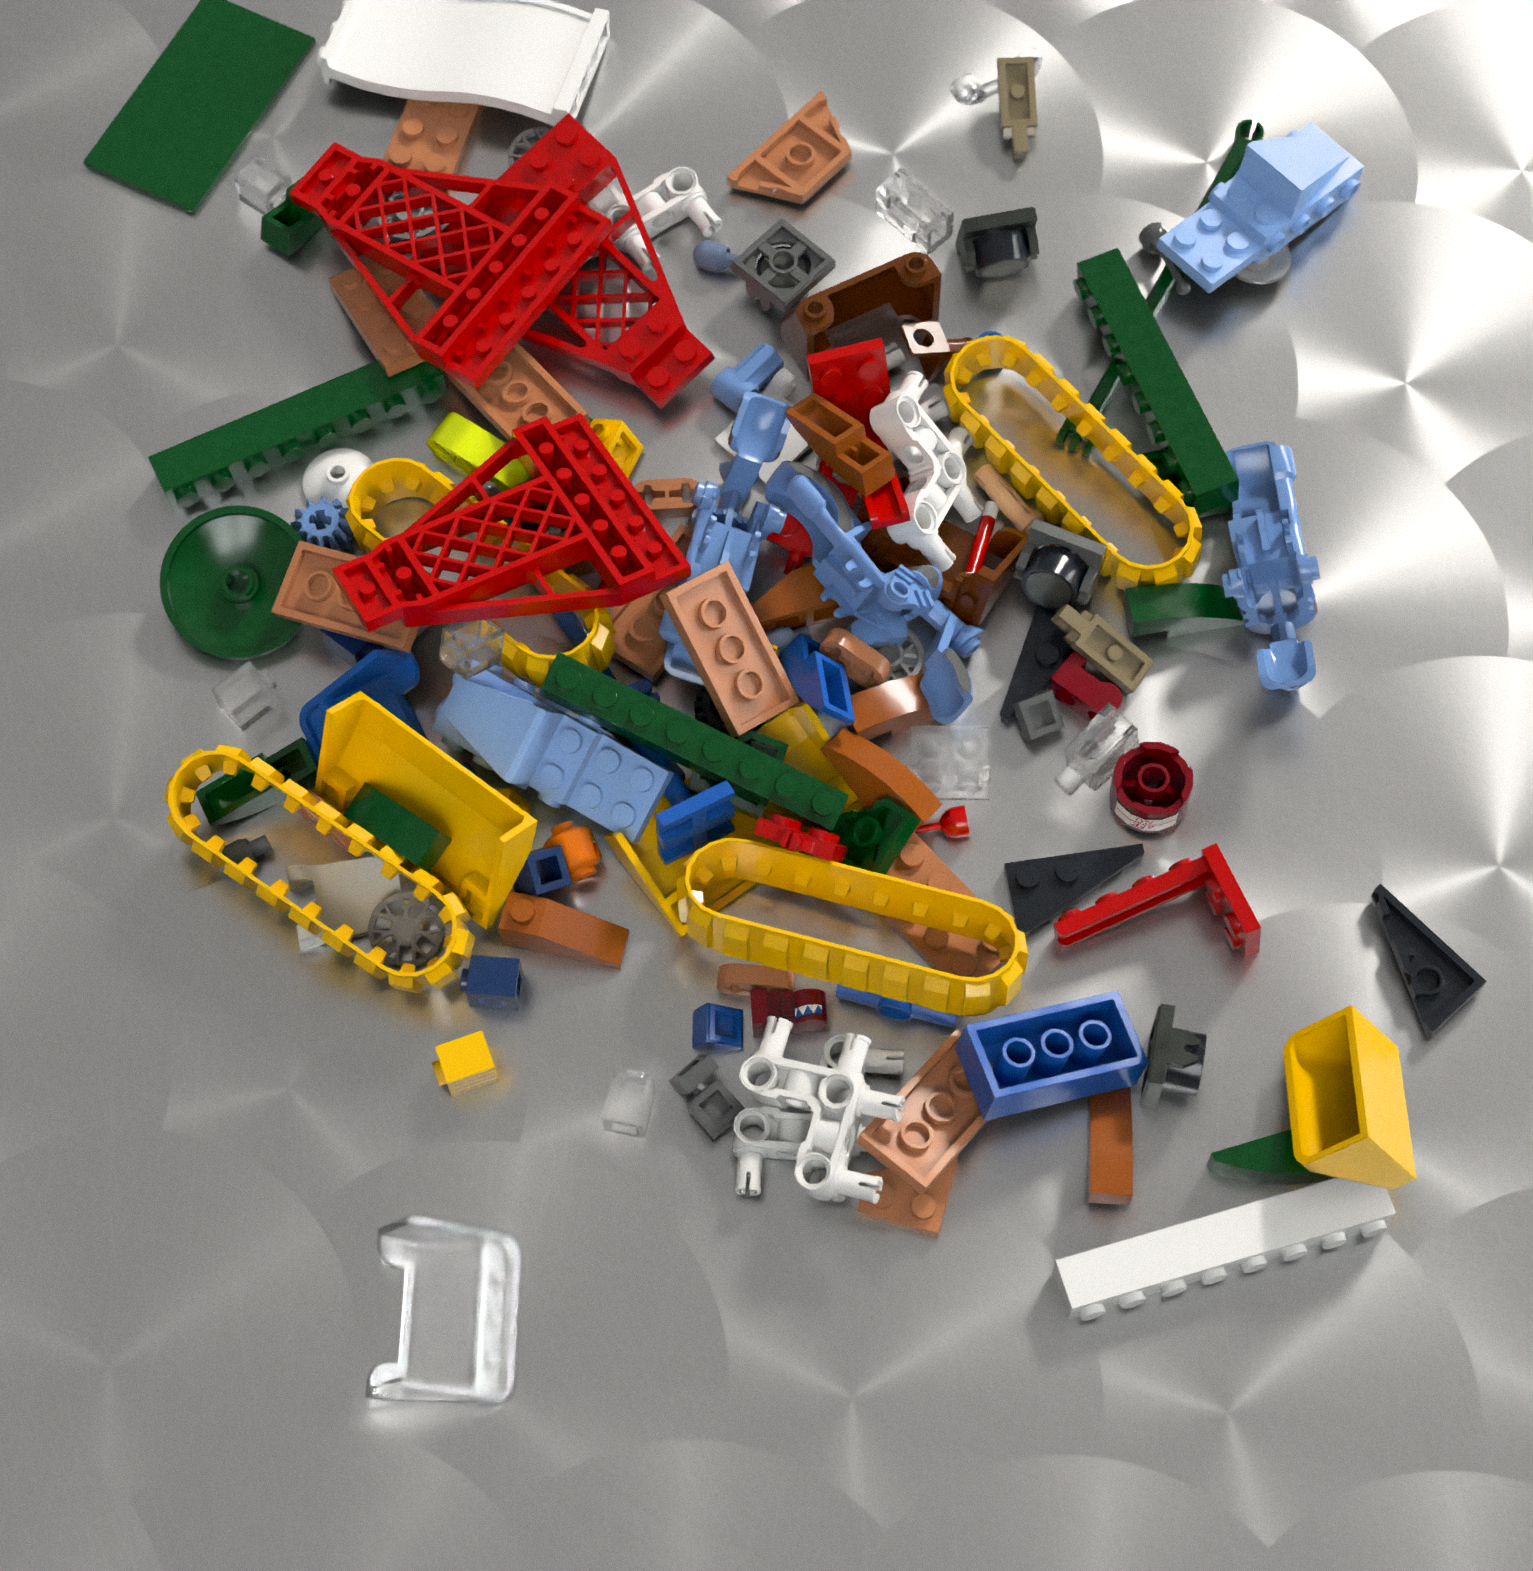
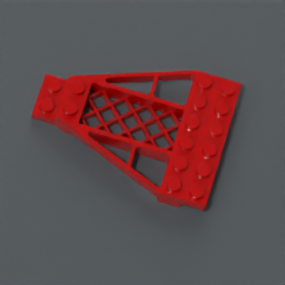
[411,113,715,409]
[289,142,613,390]
[332,413,691,633]

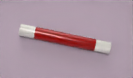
[964,501,999,573]

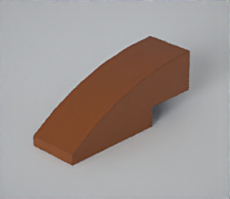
[785,392,895,497]
[845,673,933,740]
[820,728,943,829]
[1087,1087,1133,1205]

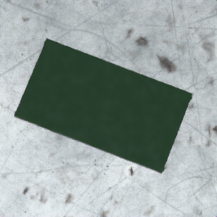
[83,0,316,215]

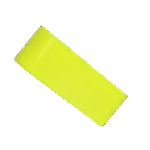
[426,412,531,492]

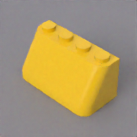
[1283,1005,1416,1189]

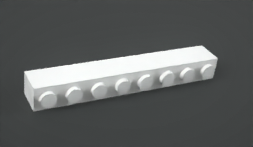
[1053,1178,1396,1321]

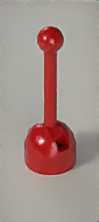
[913,805,970,839]

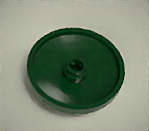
[160,505,305,660]

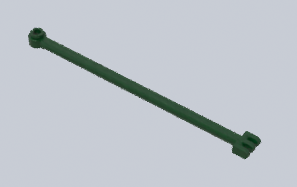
[1055,119,1264,458]

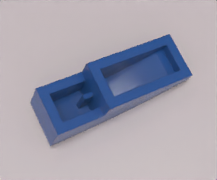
[781,633,855,726]

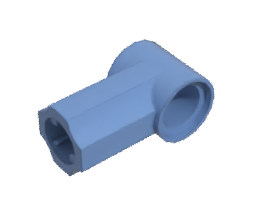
[710,343,784,413]

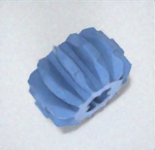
[290,495,353,552]

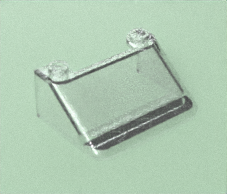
[365,1215,521,1403]

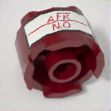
[1110,742,1194,833]

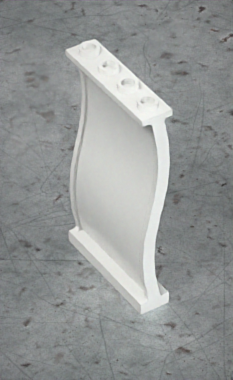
[317,0,610,127]

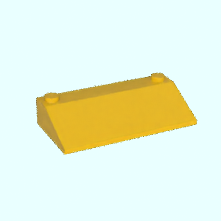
[314,691,538,930]
[604,702,864,937]

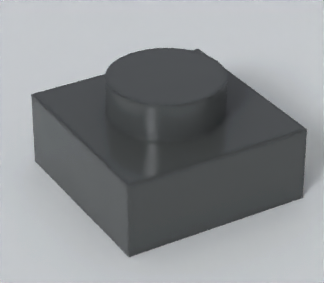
[1012,690,1065,741]
[669,1054,719,1095]
[687,1078,745,1139]

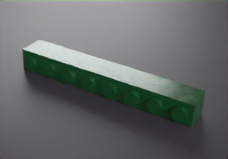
[1073,248,1239,515]
[148,360,448,511]
[538,652,849,832]

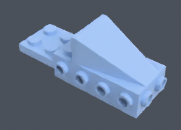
[1156,122,1364,293]
[432,657,674,843]

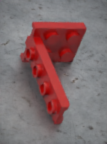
[806,338,910,530]
[1053,843,1261,959]

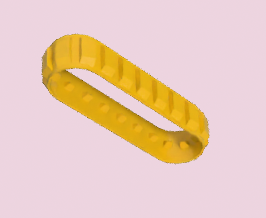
[943,335,1202,590]
[345,458,616,689]
[163,744,475,994]
[676,838,1028,1017]

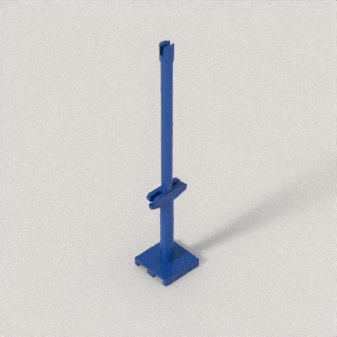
[503,517,735,866]

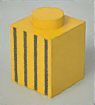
[432,1030,499,1096]

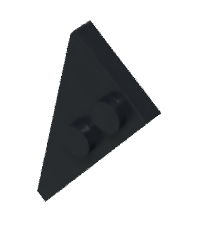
[1000,605,1076,726]
[1003,843,1144,938]
[1371,884,1487,1037]

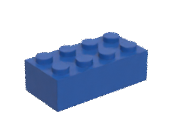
[955,990,1148,1121]

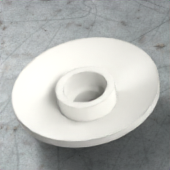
[302,448,373,509]

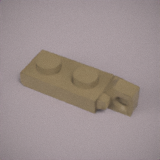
[996,56,1038,159]
[1051,604,1154,694]

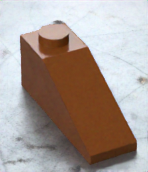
[751,562,839,632]
[498,891,630,969]

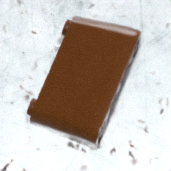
[780,252,942,382]
[857,469,1028,627]

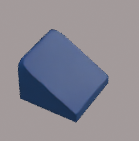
[692,1002,743,1050]

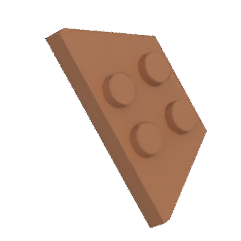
[727,91,851,204]

